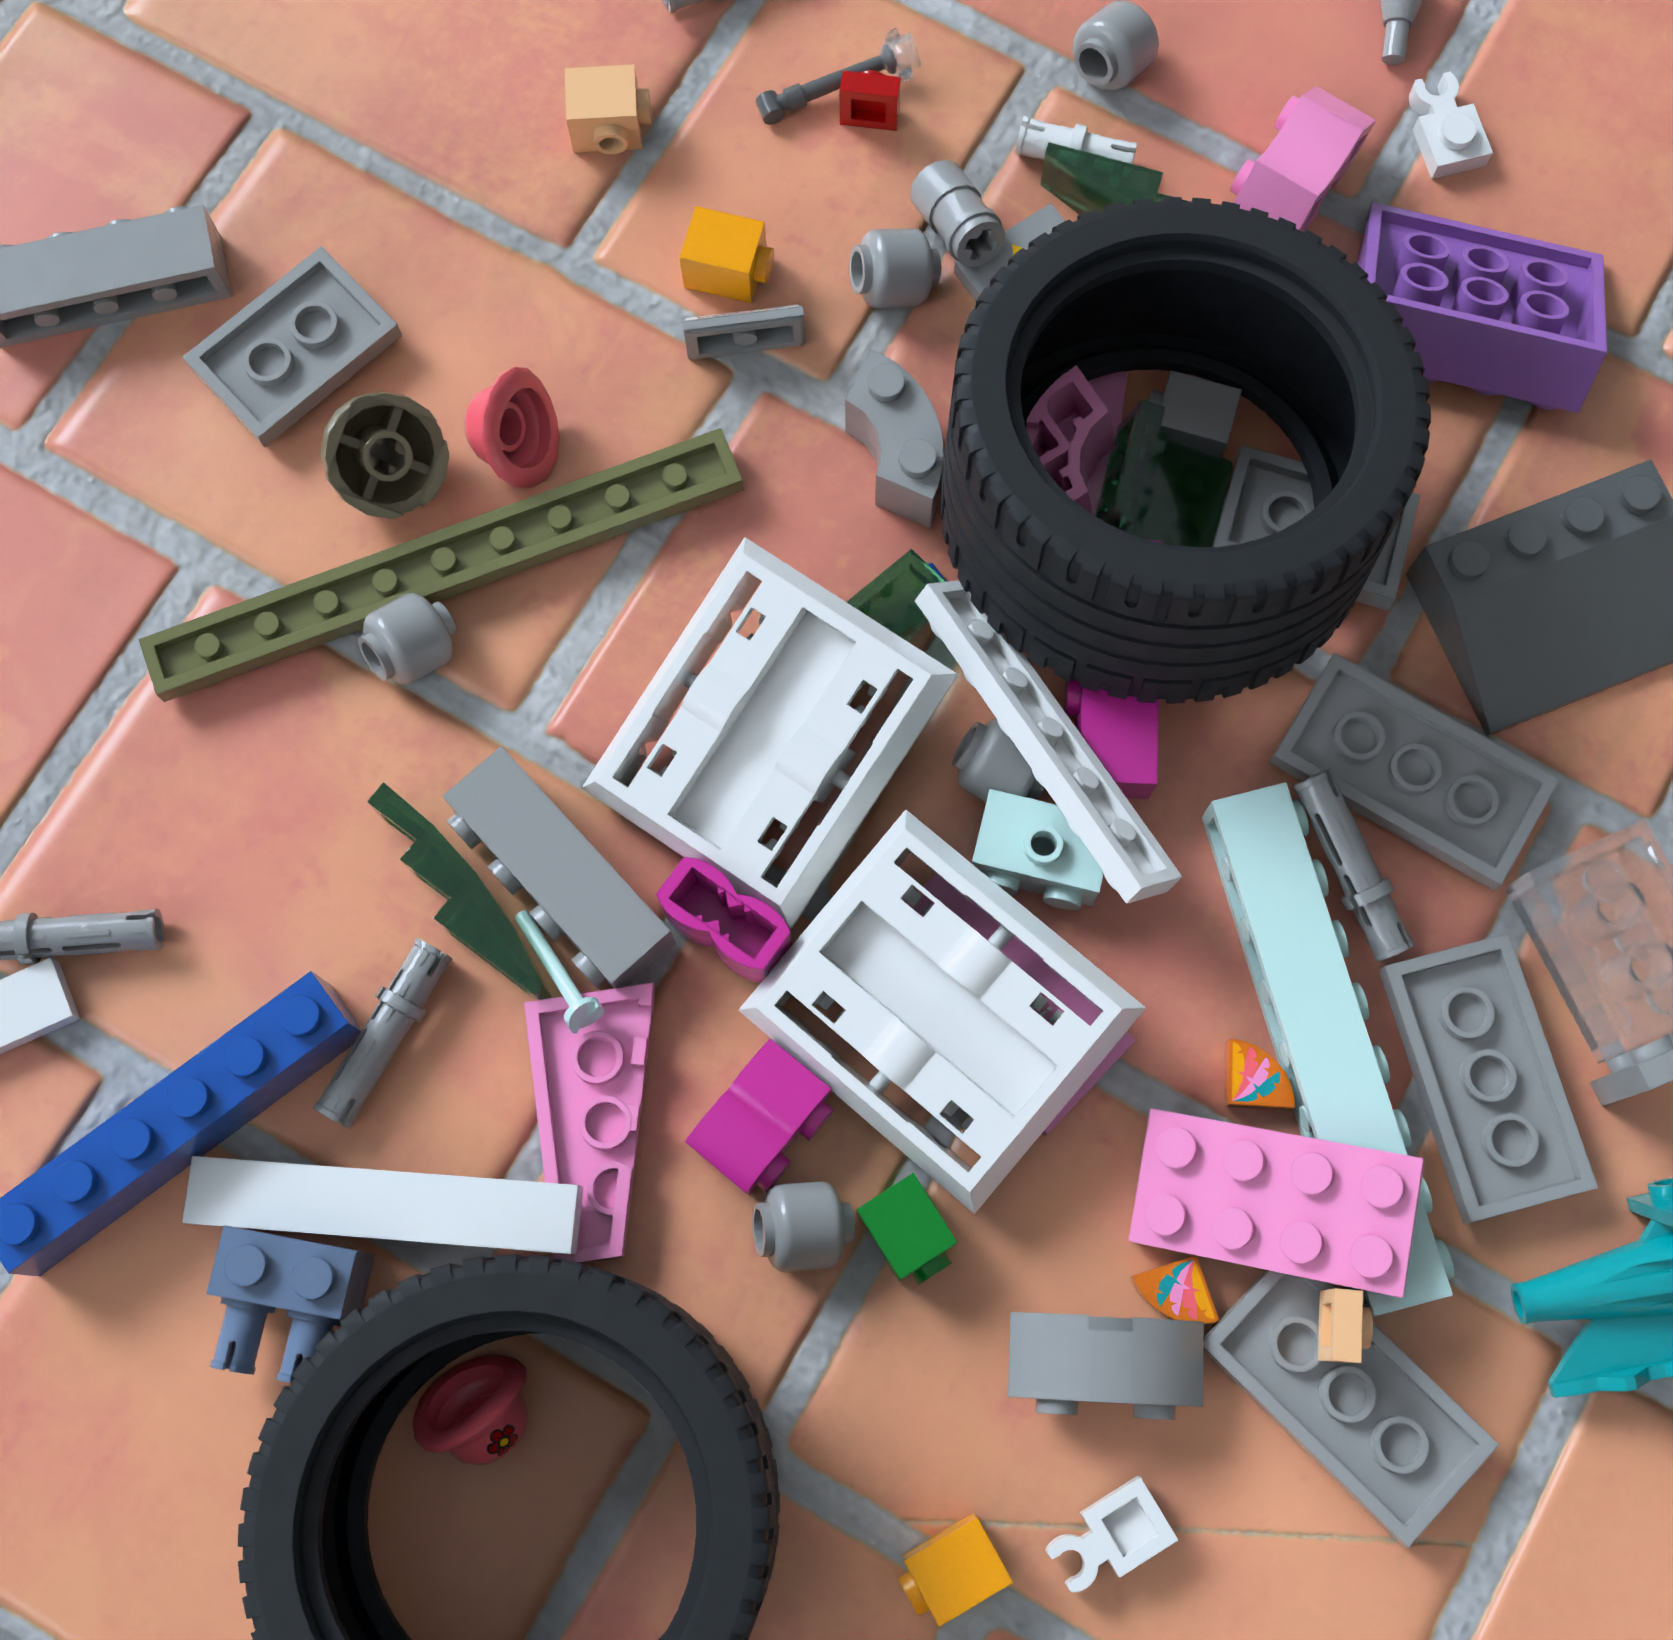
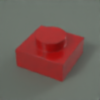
[839,70,901,131]

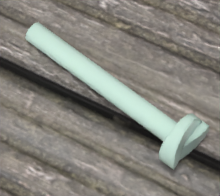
[515,910,605,1034]

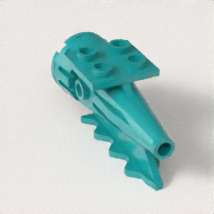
[1511,1178,1673,1398]

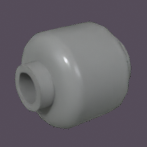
[1072,0,1159,91]
[849,228,942,308]
[358,593,457,685]
[952,718,1045,803]
[752,1181,855,1272]

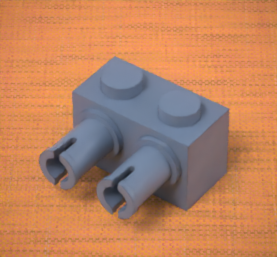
[206,1225,375,1383]

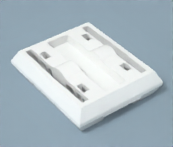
[582,537,958,929]
[738,810,1146,1214]

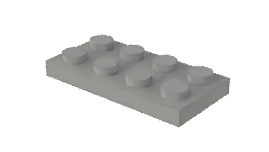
[1269,653,1560,891]
[1379,933,1598,1224]
[1204,1270,1499,1548]

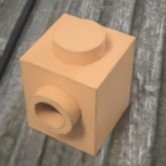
[564,64,652,154]

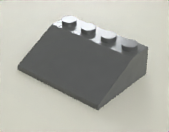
[1406,459,1673,737]

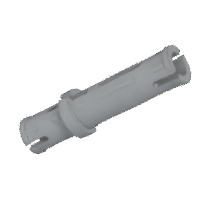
[1293,768,1415,961]
[0,909,164,965]
[313,938,453,1129]

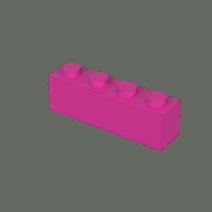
[1064,540,1162,799]

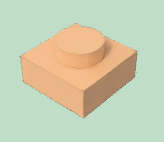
[1318,1288,1373,1363]

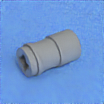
[910,160,1005,267]

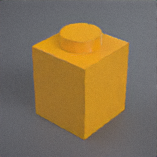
[679,206,774,304]
[898,1512,1013,1627]

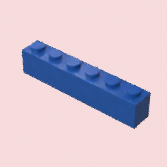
[0,971,363,1277]

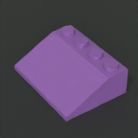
[1357,202,1607,413]

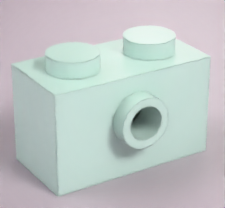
[971,789,1104,910]

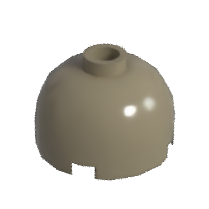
[320,391,450,519]

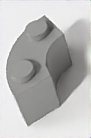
[845,348,944,528]
[1008,1312,1204,1420]

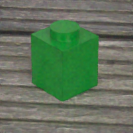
[856,1173,958,1285]

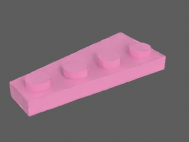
[524,983,656,1264]

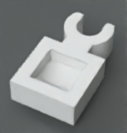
[1409,72,1493,179]
[1045,1476,1178,1593]

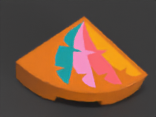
[1225,1039,1295,1110]
[1130,1255,1219,1324]

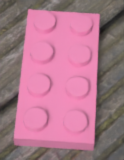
[1128,1108,1425,1298]

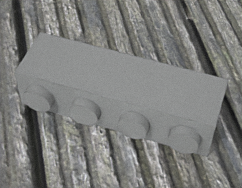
[0,205,232,348]
[442,746,676,989]

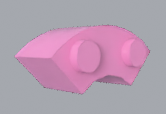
[1230,86,1377,232]
[1026,365,1115,514]

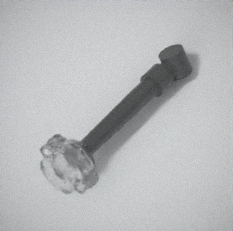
[756,28,921,125]

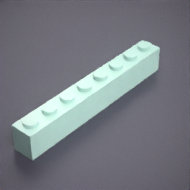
[1201,782,1454,1317]

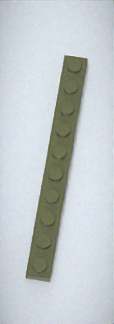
[138,428,744,702]

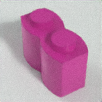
[656,857,792,983]
[685,1038,834,1195]

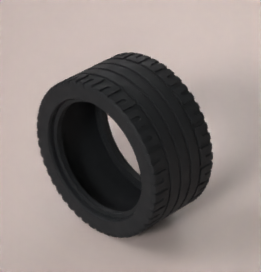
[940,197,1431,704]
[238,1254,780,1640]

